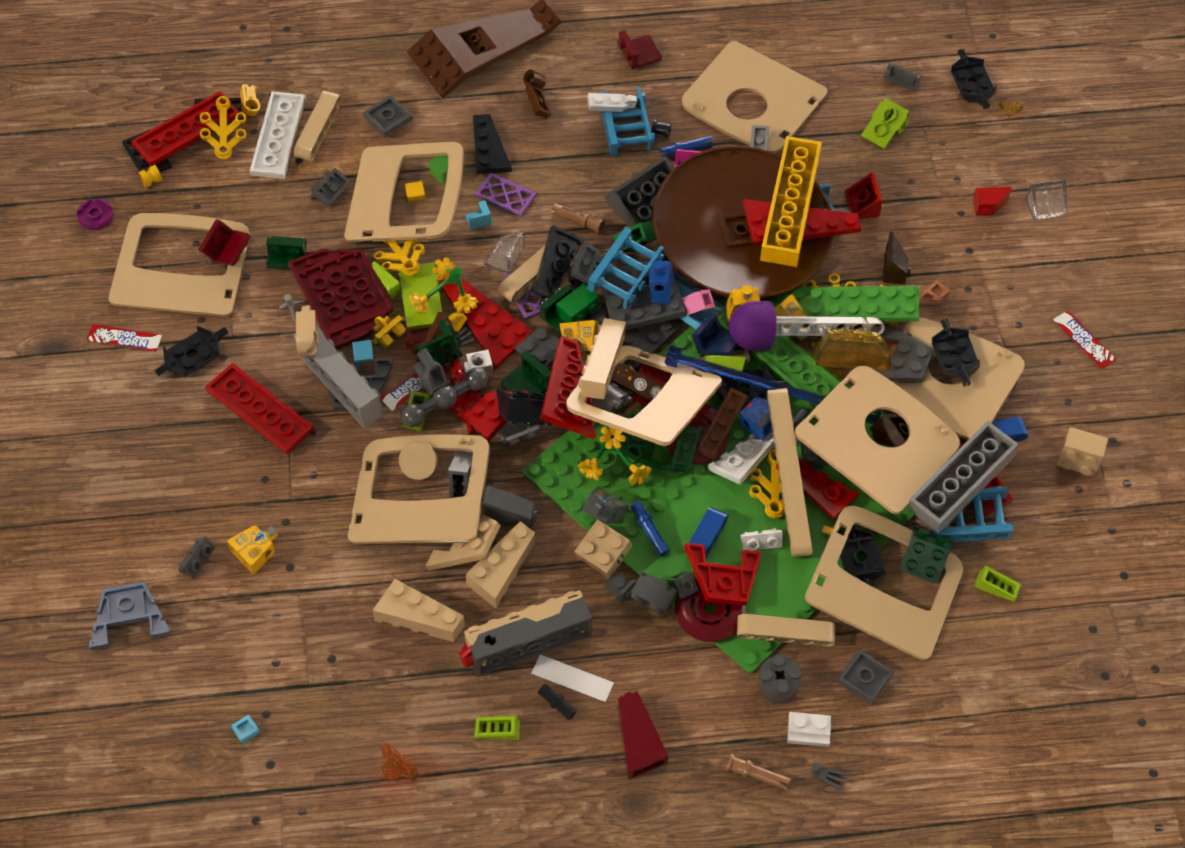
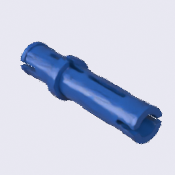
[660,135,713,158]
[630,500,670,557]

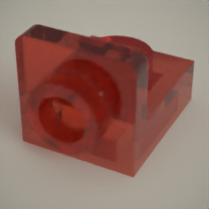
[404,329,429,350]

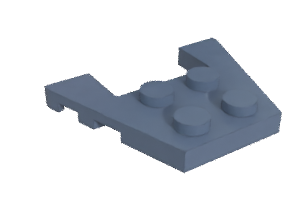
[89,581,171,650]

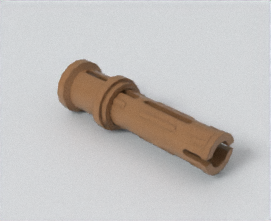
[551,203,605,234]
[725,753,791,791]

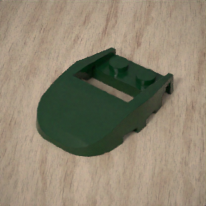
[620,409,702,473]

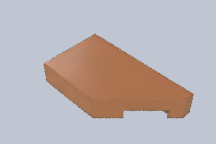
[919,280,951,305]

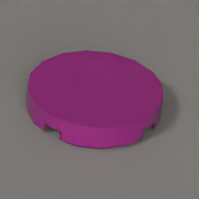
[77,199,114,230]

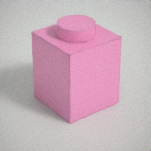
[682,289,715,315]

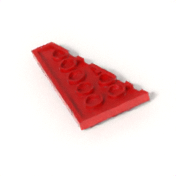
[742,199,861,246]
[439,278,533,370]
[540,335,597,440]

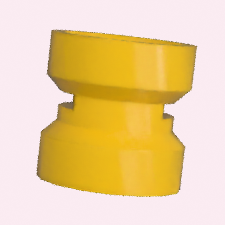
[138,165,162,188]

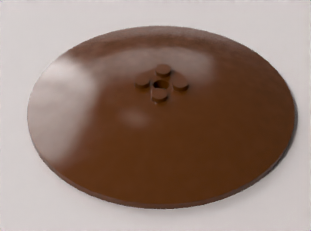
[653,146,833,300]

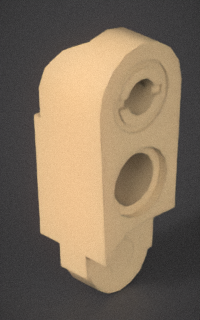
[296,305,319,357]

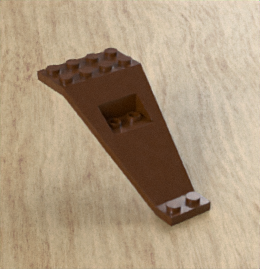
[407,0,562,98]

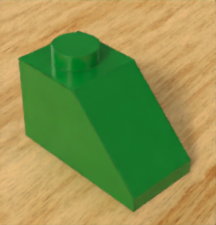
[613,222,656,251]

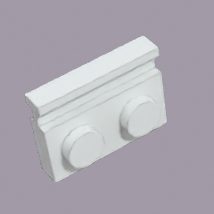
[787,712,831,747]

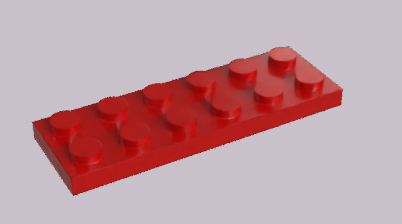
[131,91,239,166]
[205,363,314,455]

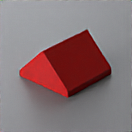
[844,172,883,219]

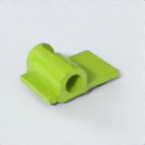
[861,98,909,150]

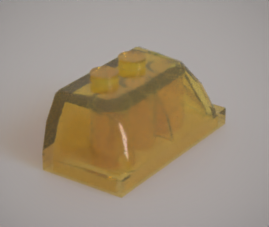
[810,329,892,370]

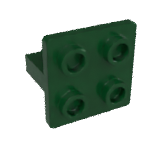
[266,236,307,270]

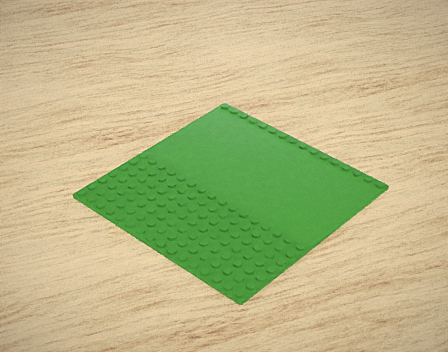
[523,297,915,673]

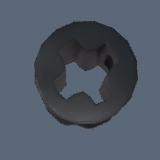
[651,119,672,138]

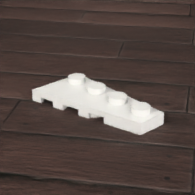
[708,431,775,485]

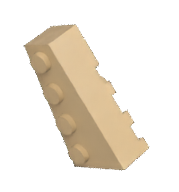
[466,521,535,609]
[373,579,465,642]

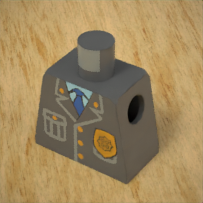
[582,486,629,524]

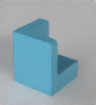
[466,200,491,230]
[352,340,373,370]

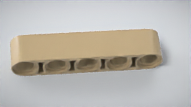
[294,91,342,161]
[498,246,545,303]
[737,614,835,646]

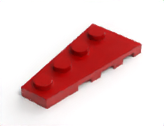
[775,458,860,520]

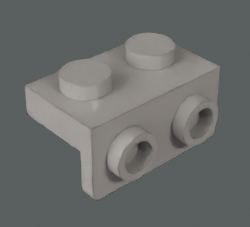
[498,422,541,446]

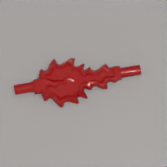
[448,358,481,435]

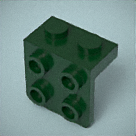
[540,284,591,335]
[417,319,463,366]
[501,350,551,396]
[900,527,952,583]

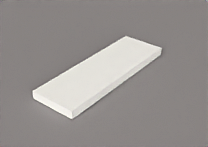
[249,91,306,179]

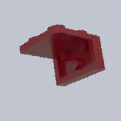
[617,30,662,69]
[198,219,251,266]

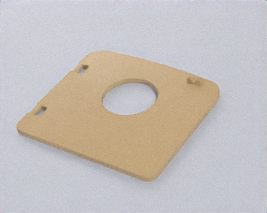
[682,41,828,153]
[878,318,1025,440]
[794,366,960,514]

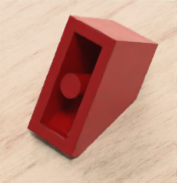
[973,187,1012,216]

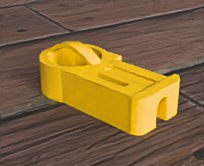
[240,84,260,117]

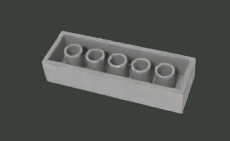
[293,327,383,429]
[908,421,1019,534]

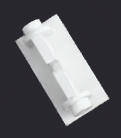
[740,528,782,551]

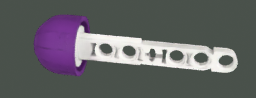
[729,301,885,351]

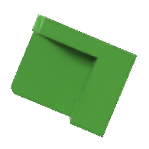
[429,156,448,184]

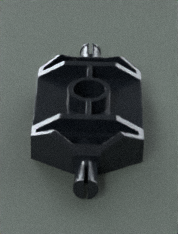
[951,49,997,109]
[932,319,980,387]
[154,326,229,377]
[715,366,787,404]
[840,524,886,587]

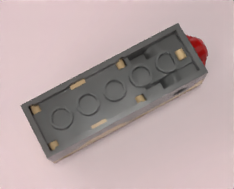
[459,590,592,677]

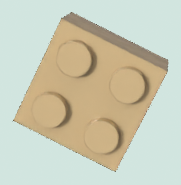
[1057,427,1108,476]
[574,519,633,579]

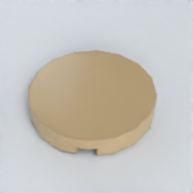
[399,441,438,480]

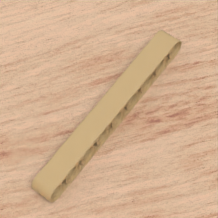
[767,388,812,558]

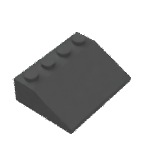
[605,155,674,227]

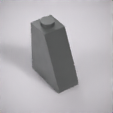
[448,451,473,498]
[483,486,538,529]

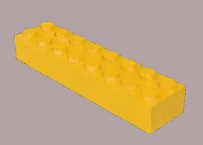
[760,136,822,267]

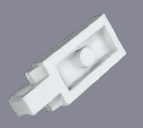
[587,93,637,112]

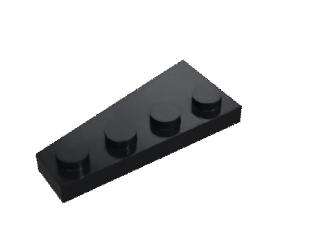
[473,114,512,174]
[532,225,585,299]

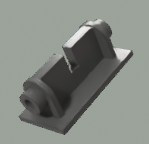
[883,63,921,91]
[178,536,215,579]

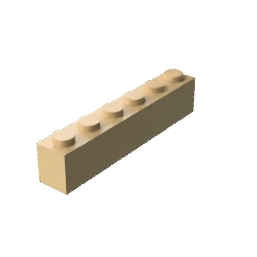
[578,318,626,400]

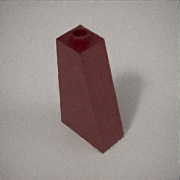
[618,691,668,780]

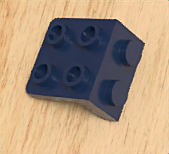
[692,314,738,356]

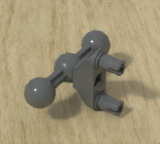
[400,348,489,428]

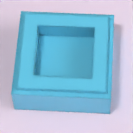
[231,714,260,745]

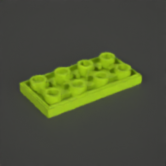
[399,262,442,331]

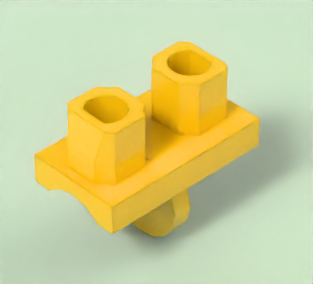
[372,315,406,349]

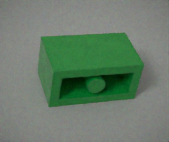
[556,283,599,323]

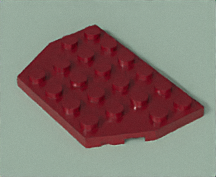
[288,249,393,350]

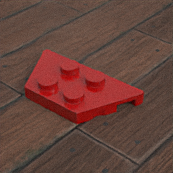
[466,391,529,443]

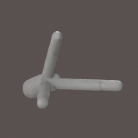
[279,294,308,323]
[792,408,807,445]

